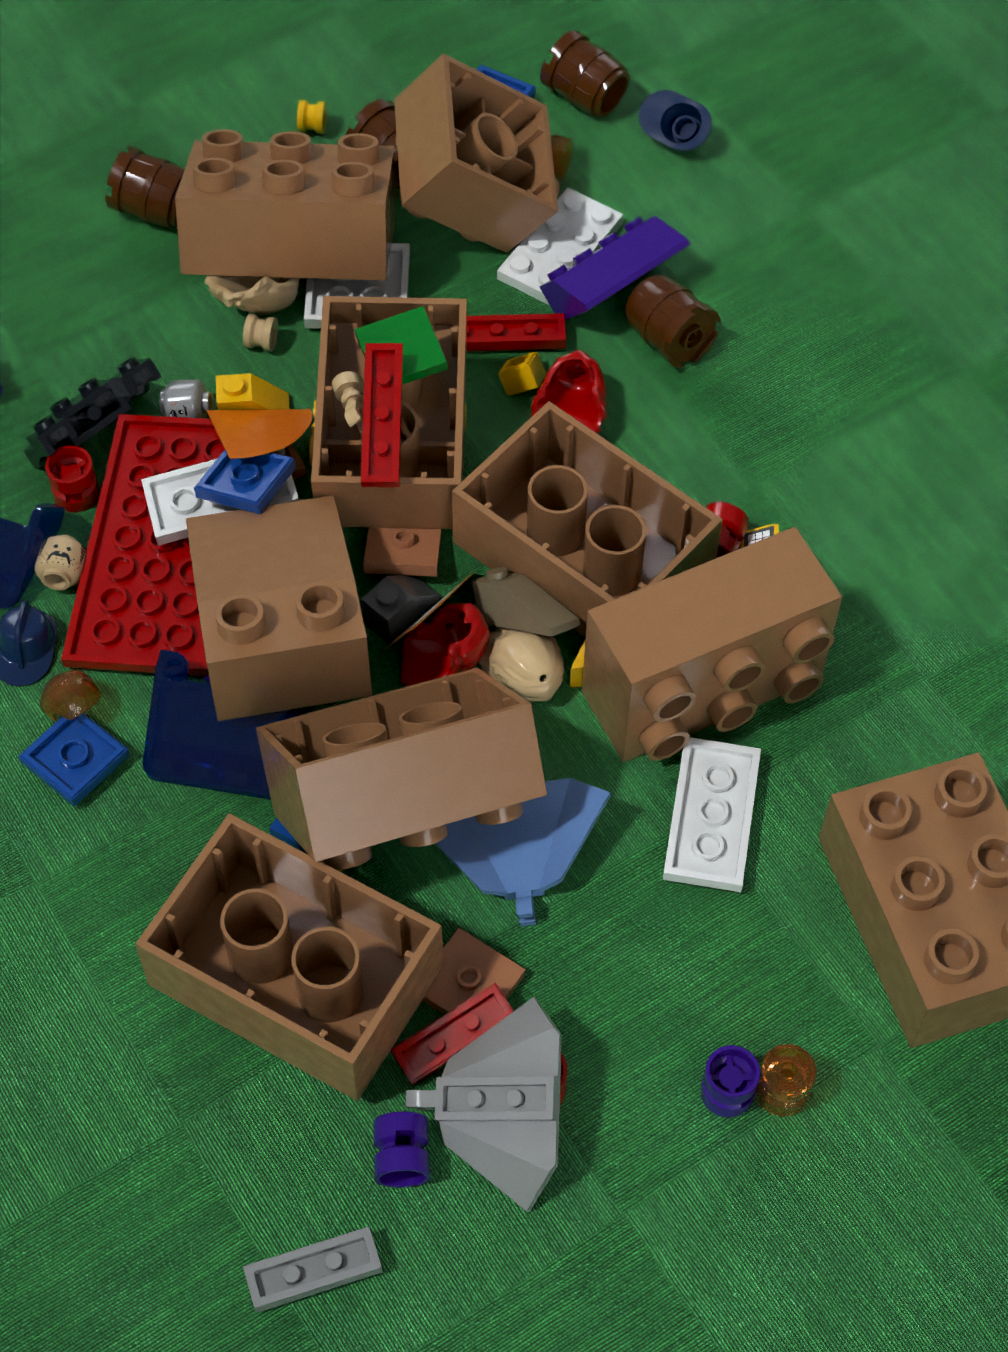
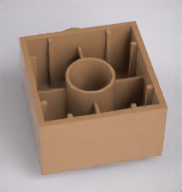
[394,53,560,253]

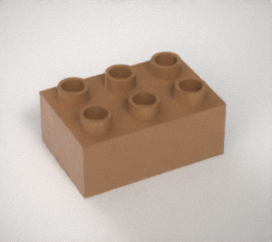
[175,129,395,280]
[452,401,723,638]
[582,526,842,763]
[256,668,547,870]
[818,752,1008,1048]
[135,813,443,1101]

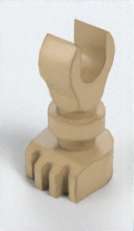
[332,371,364,433]

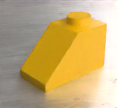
[216,373,290,410]

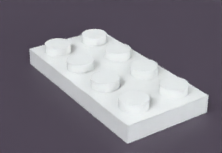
[497,188,624,305]
[141,448,299,546]
[662,737,761,892]

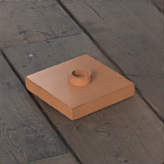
[363,527,442,577]
[422,927,526,1015]

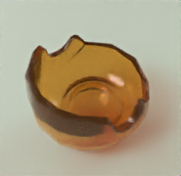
[40,670,102,722]

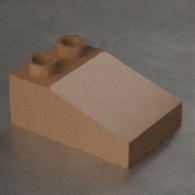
[311,296,467,529]
[186,495,372,721]

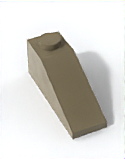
[472,567,580,637]

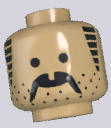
[34,535,86,590]

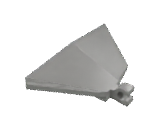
[405,997,562,1212]

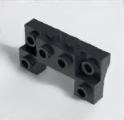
[23,356,162,468]

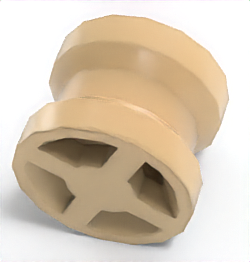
[243,314,278,352]

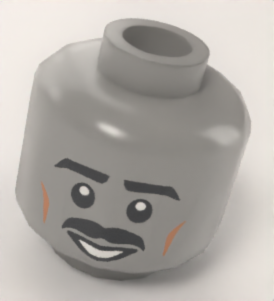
[159,379,214,419]

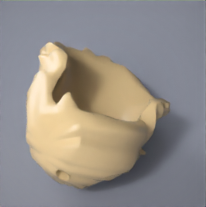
[204,275,300,316]
[478,627,564,702]

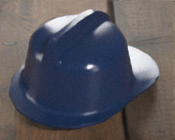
[638,90,712,151]
[0,601,57,687]

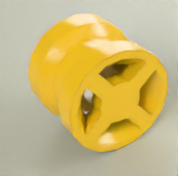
[297,100,327,134]

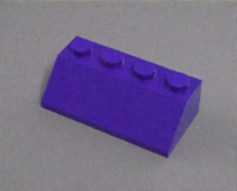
[539,216,690,320]

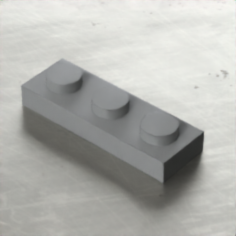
[243,1226,382,1313]

